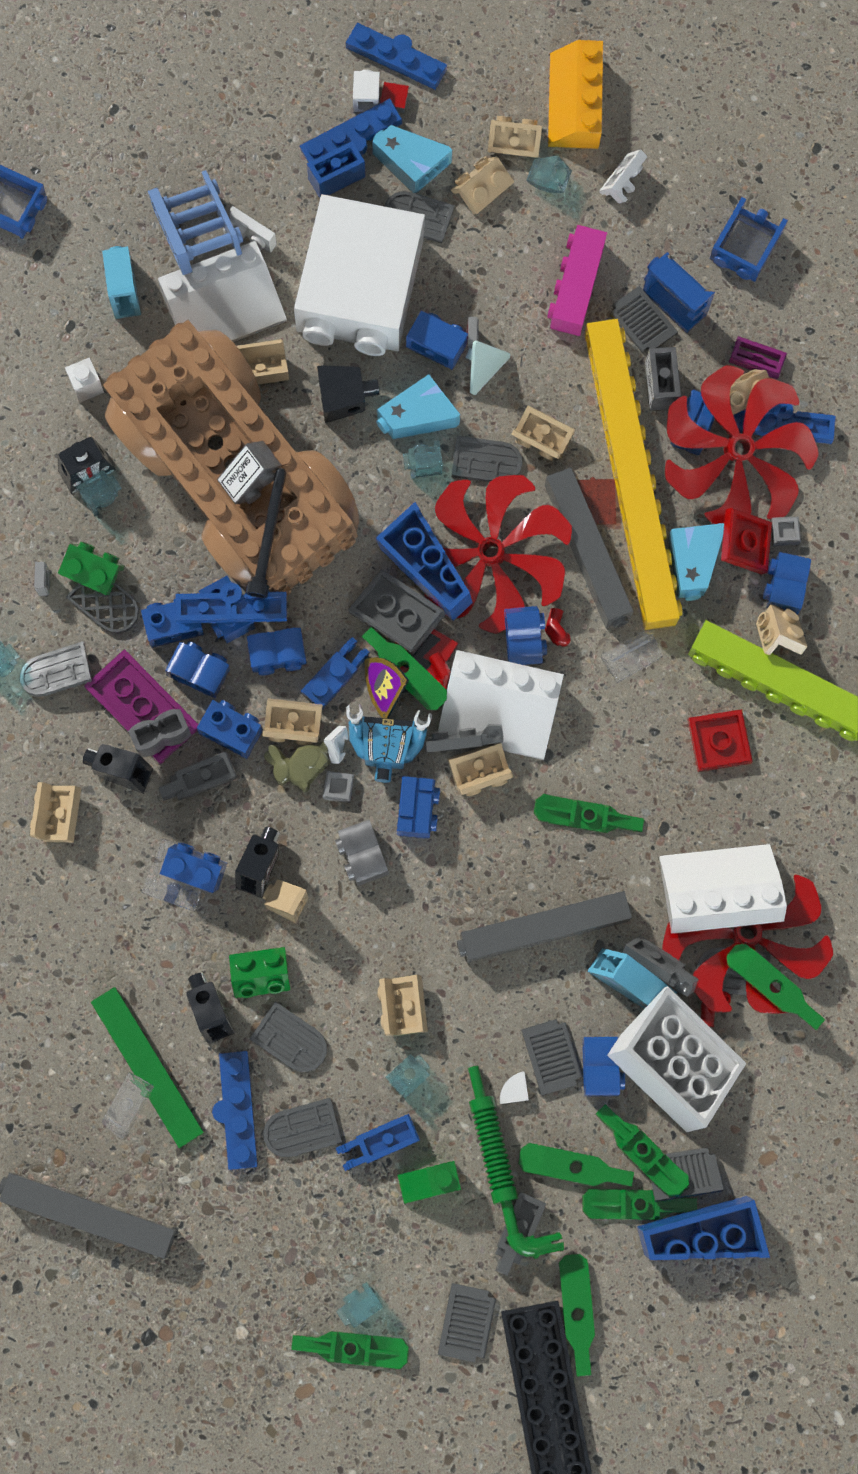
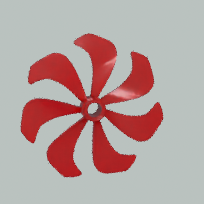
[665,365,819,524]
[424,475,572,634]
[662,874,834,1014]

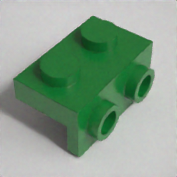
[58,541,125,595]
[229,947,290,998]

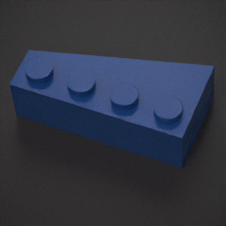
[376,502,473,621]
[637,1196,770,1260]

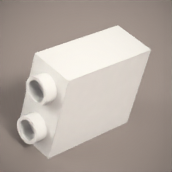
[294,194,425,356]

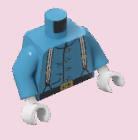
[346,704,432,783]

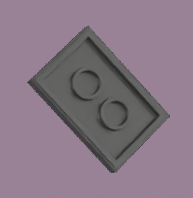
[348,569,446,656]

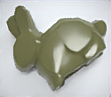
[263,742,330,793]

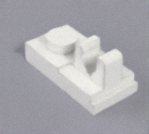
[599,149,647,203]
[223,206,276,253]

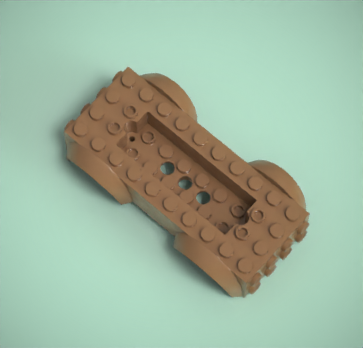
[103,320,359,596]

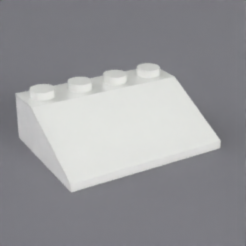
[158,241,287,342]
[438,650,564,760]
[659,844,787,934]
[607,986,746,1132]

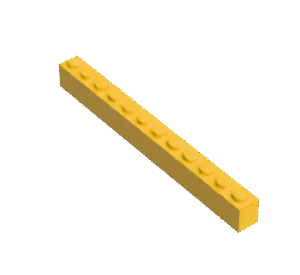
[584,319,682,630]

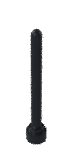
[246,468,286,598]

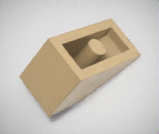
[263,879,309,923]

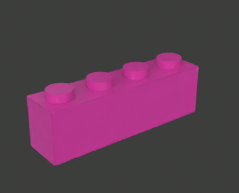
[547,225,607,336]

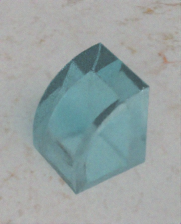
[526,156,572,193]

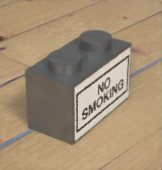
[645,347,681,410]
[217,441,282,505]

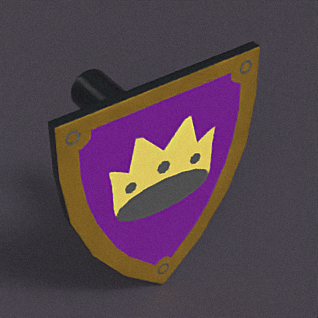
[365,657,410,719]

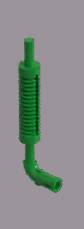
[468,1066,564,1259]

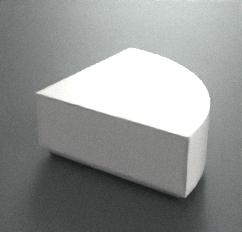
[324,726,348,764]
[500,1072,529,1104]

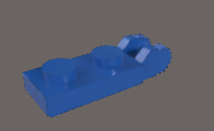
[301,637,370,710]
[336,1114,420,1171]

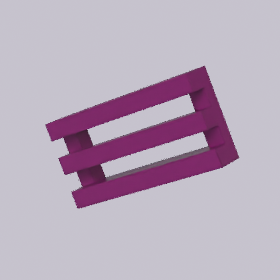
[729,336,787,379]

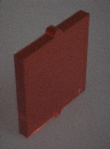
[577,477,616,526]

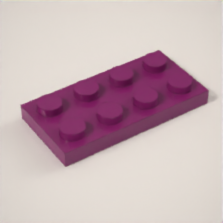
[84,649,199,765]

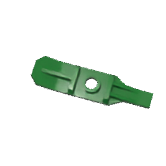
[362,627,447,710]
[534,794,644,833]
[727,944,825,1030]
[595,1104,689,1197]
[518,1143,634,1187]
[582,1189,697,1220]
[559,1254,595,1377]
[291,1331,410,1369]

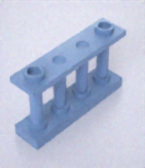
[148,170,243,275]

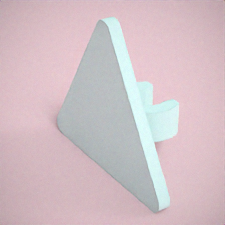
[465,341,510,395]

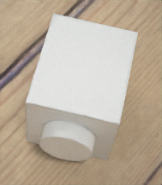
[353,70,380,113]
[65,358,104,403]

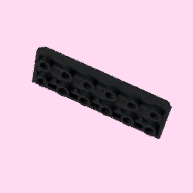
[501,1300,592,1474]

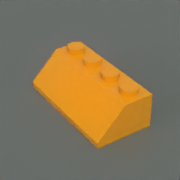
[548,40,603,149]

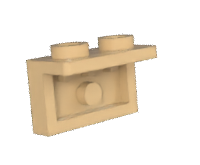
[451,156,514,214]
[237,339,289,384]
[511,405,576,461]
[756,604,807,655]
[262,698,323,745]
[447,743,513,796]
[30,782,81,843]
[378,975,428,1036]

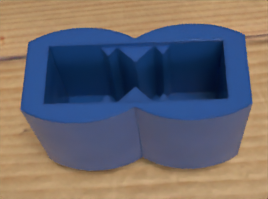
[763,552,811,615]
[504,606,547,665]
[247,628,307,676]
[165,641,230,698]
[582,1037,625,1097]

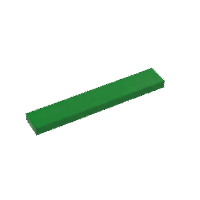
[91,987,204,1149]

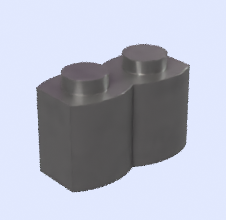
[128,709,191,757]
[335,820,389,886]

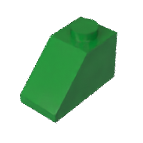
[397,1161,461,1204]

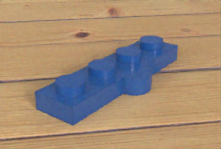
[346,22,447,90]
[299,99,402,163]
[733,404,836,444]
[175,582,287,624]
[212,1051,258,1170]

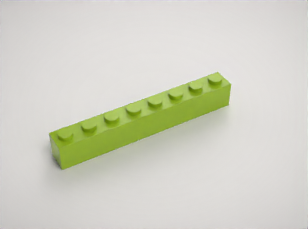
[688,620,858,741]

